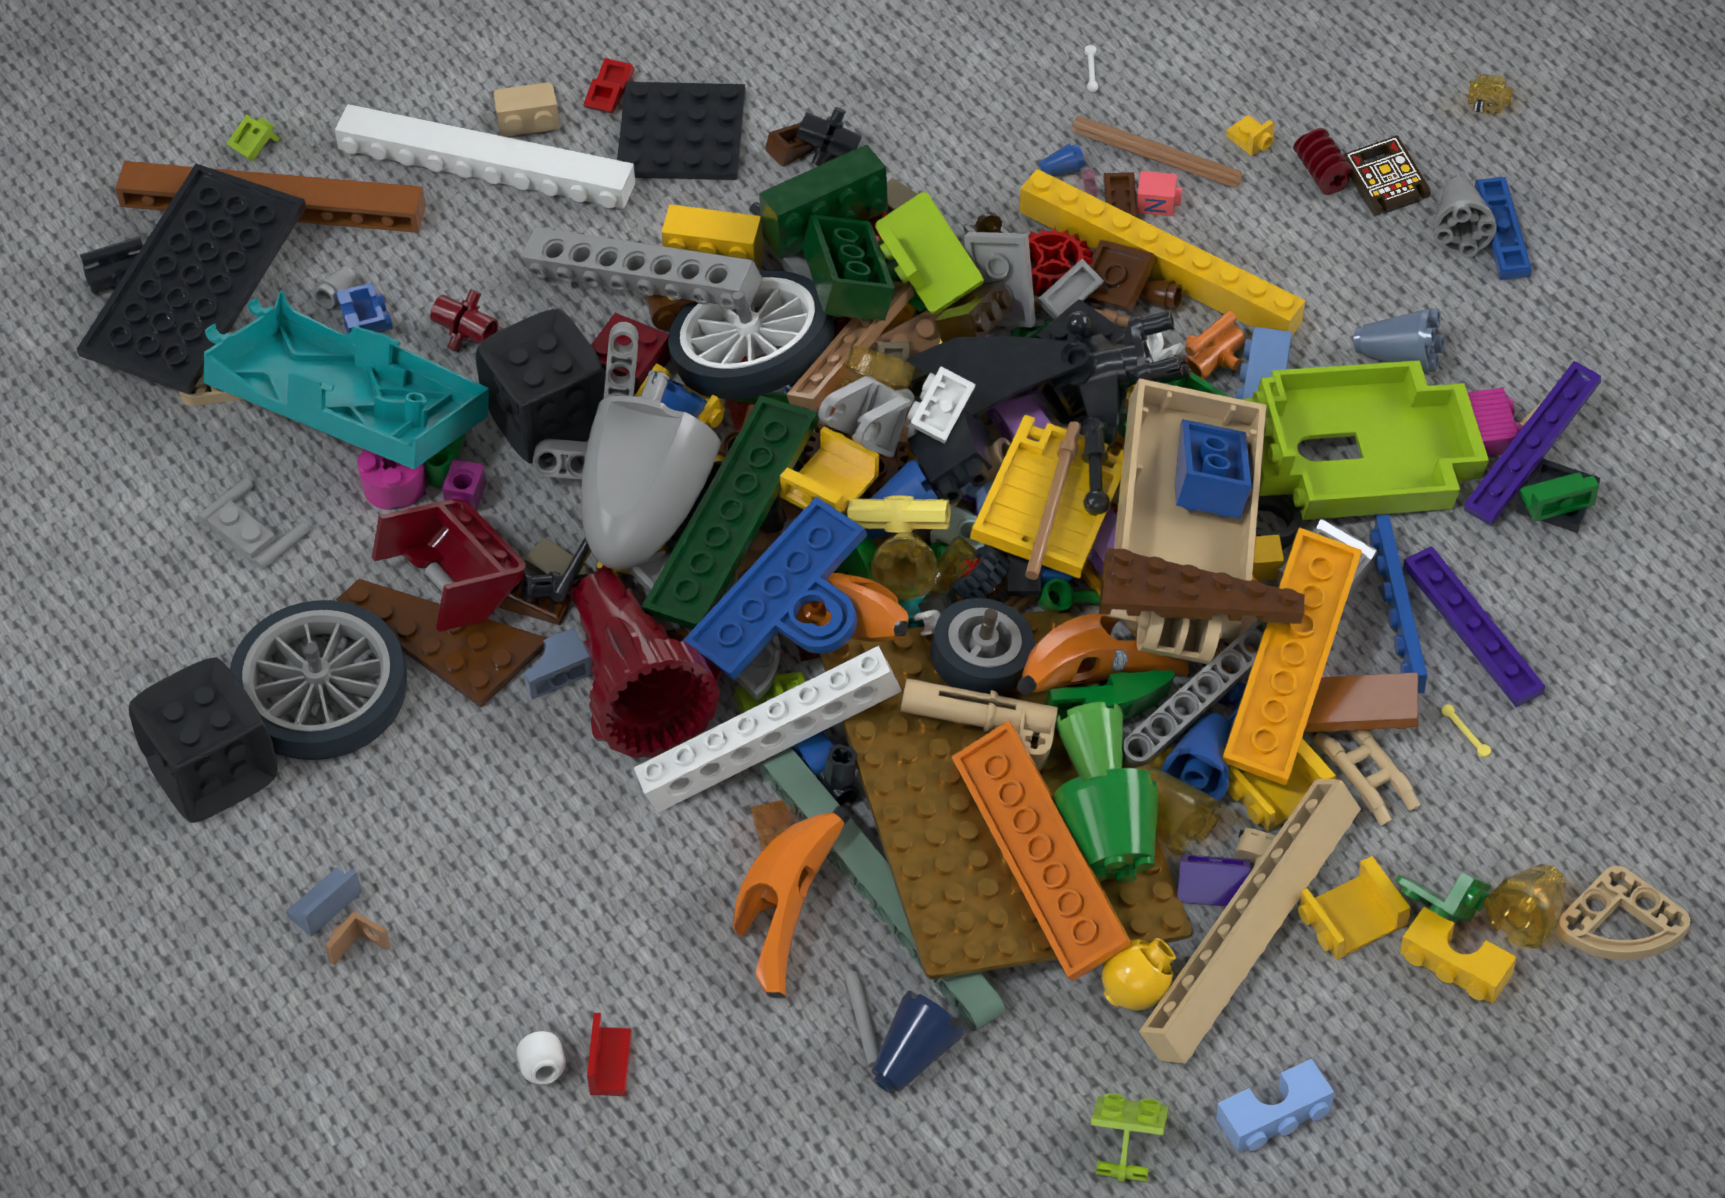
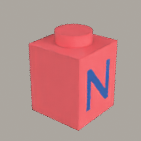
[1137,171,1182,216]

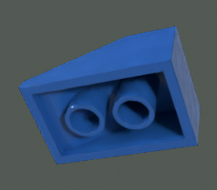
[1175,419,1252,519]

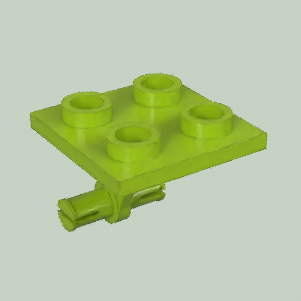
[1091,1093,1169,1183]

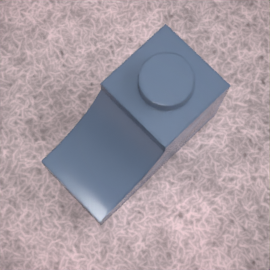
[524,627,592,699]

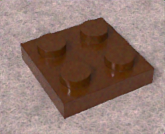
[1085,240,1157,313]

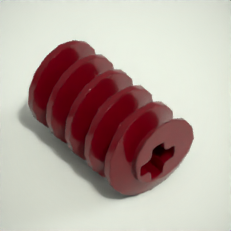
[1293,128,1352,195]

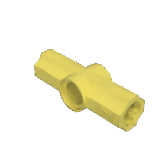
[847,495,951,533]

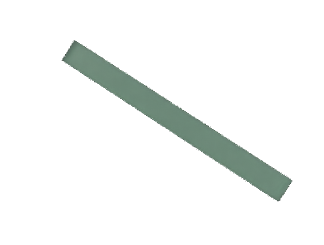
[759,747,1005,1031]

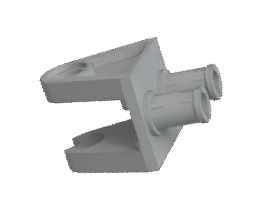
[818,376,914,458]

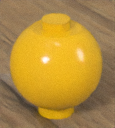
[1102,938,1176,1011]

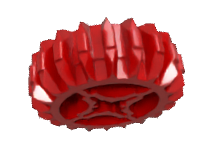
[1028,227,1093,296]

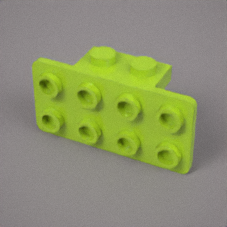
[875,192,984,314]

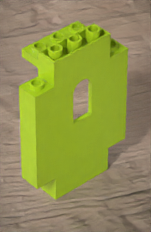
[1242,360,1489,520]

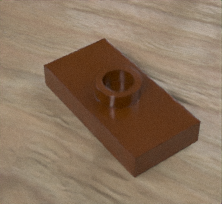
[1103,172,1138,218]

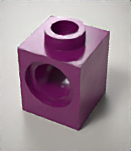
[442,459,487,511]

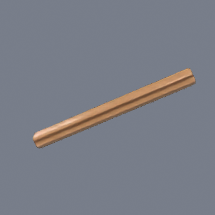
[1072,116,1242,188]

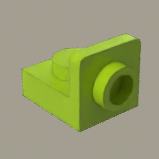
[226,114,280,162]

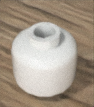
[516,1031,566,1085]

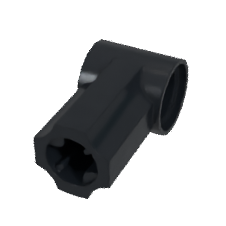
[817,743,860,808]

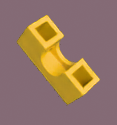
[1400,907,1517,1004]

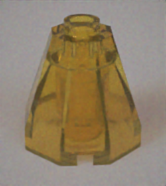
[1484,864,1567,949]

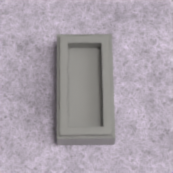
[1037,259,1104,319]

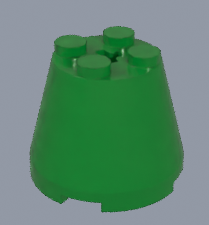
[1053,768,1159,884]

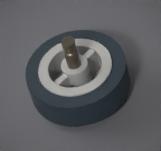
[930,598,1035,696]

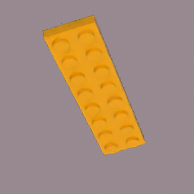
[1222,527,1362,785]

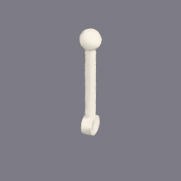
[1085,45,1099,92]

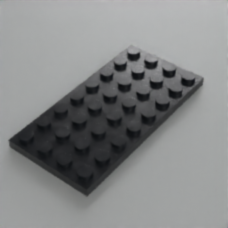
[77,164,306,395]

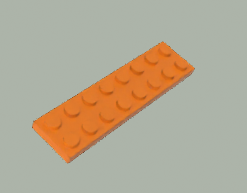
[952,720,1132,982]

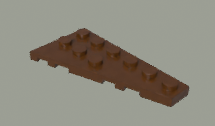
[1099,547,1305,624]
[336,579,547,707]

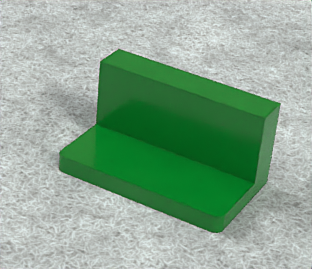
[1520,473,1599,522]

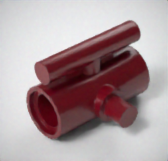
[430,289,504,352]

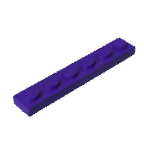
[1464,361,1601,526]
[1403,546,1545,707]

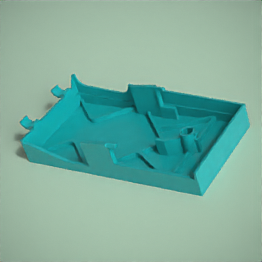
[204,290,489,469]

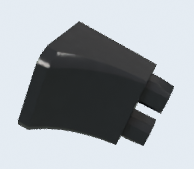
[907,408,992,504]

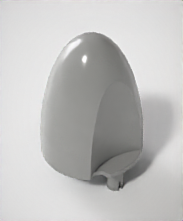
[581,370,721,570]

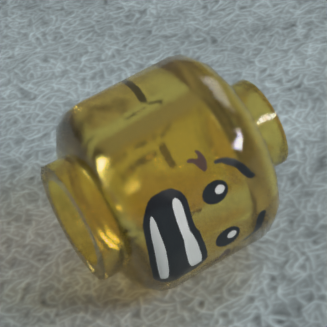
[1468,74,1513,114]

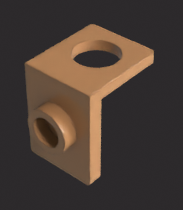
[325,911,391,965]

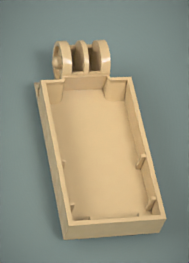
[1107,379,1266,664]

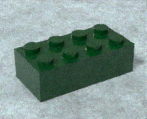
[759,145,888,259]
[802,215,895,321]

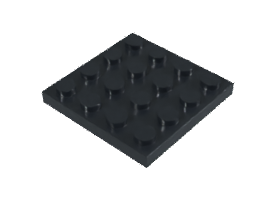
[617,82,746,180]

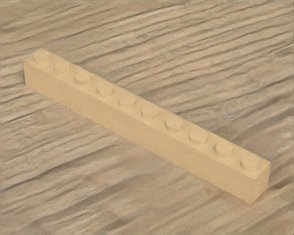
[1139,779,1361,1064]

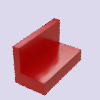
[587,1013,632,1096]

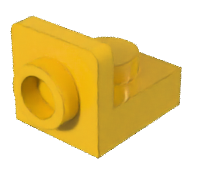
[1226,115,1275,156]

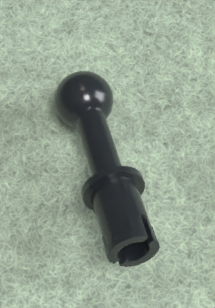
[1082,424,1110,516]

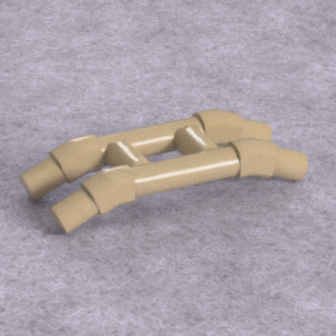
[1314,730,1421,826]

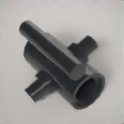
[795,107,862,166]
[80,236,143,293]

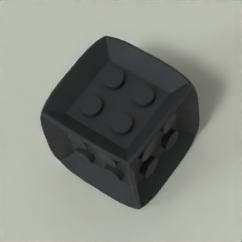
[476,309,606,463]
[129,657,278,823]

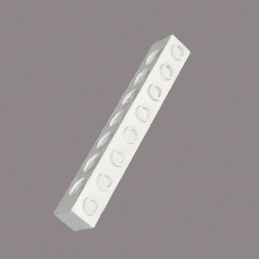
[634,646,902,812]

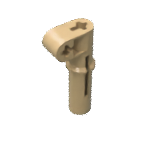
[900,678,1058,771]

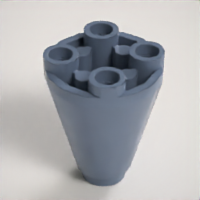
[1354,309,1445,372]

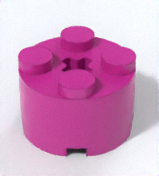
[357,449,426,510]

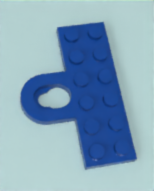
[683,497,867,680]

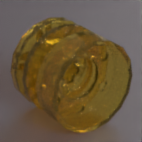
[839,346,915,389]

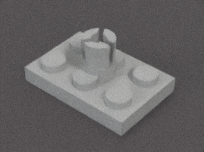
[964,232,1036,327]

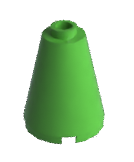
[1055,702,1123,782]

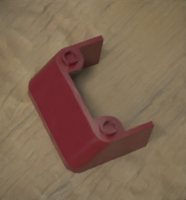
[371,499,525,632]

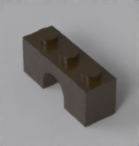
[935,280,1012,343]

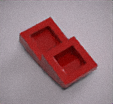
[583,58,635,114]

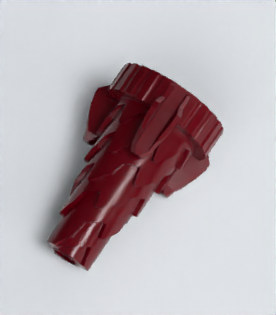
[571,565,721,758]

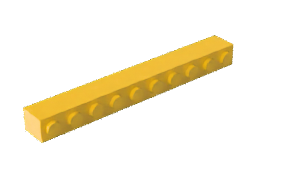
[1019,169,1305,337]

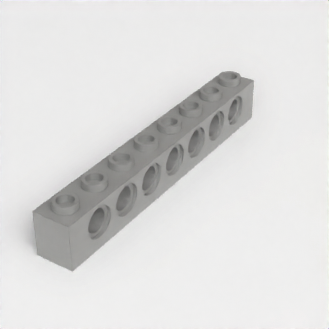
[521,227,763,309]

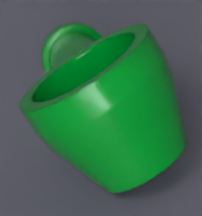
[1038,578,1100,612]

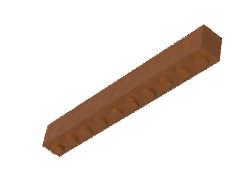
[116,161,426,233]

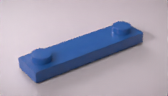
[1474,177,1532,280]

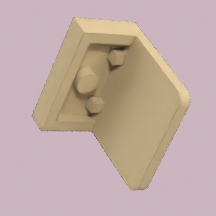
[494,82,560,137]

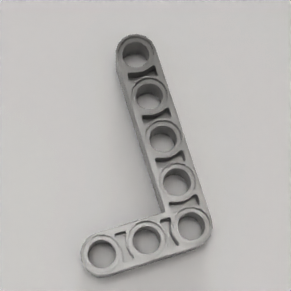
[533,322,639,480]

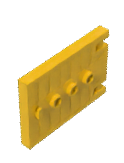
[970,415,1124,578]

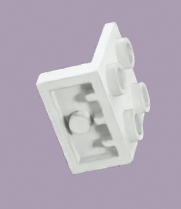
[905,367,976,444]

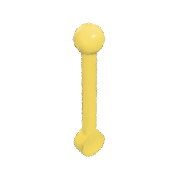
[1442,704,1491,758]

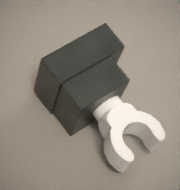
[915,588,959,636]

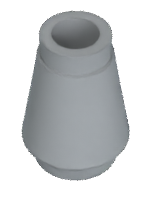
[313,266,356,309]

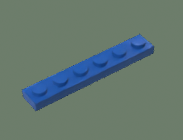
[1369,515,1427,693]

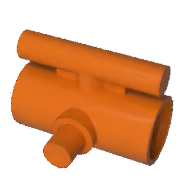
[1184,311,1246,380]

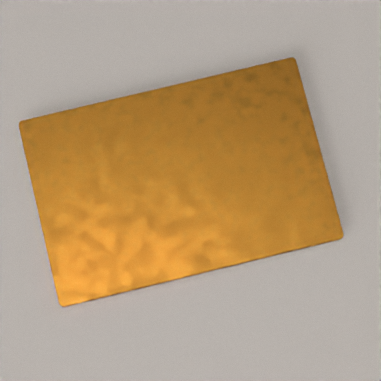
[819,609,1192,979]

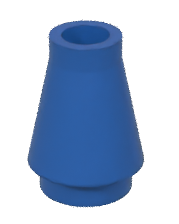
[1038,143,1086,176]

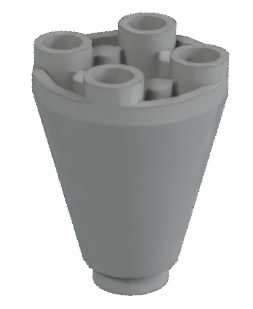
[1434,177,1497,258]

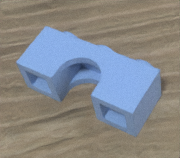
[1216,1059,1334,1153]

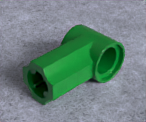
[424,433,466,488]

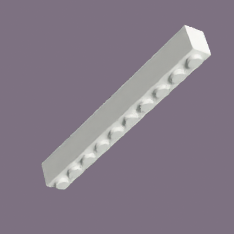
[335,104,635,209]

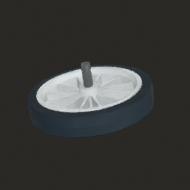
[668,271,835,399]

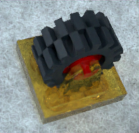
[922,535,1010,601]

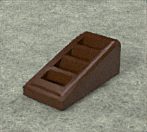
[765,122,815,167]
[499,581,572,625]

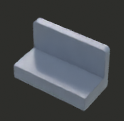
[286,867,362,937]

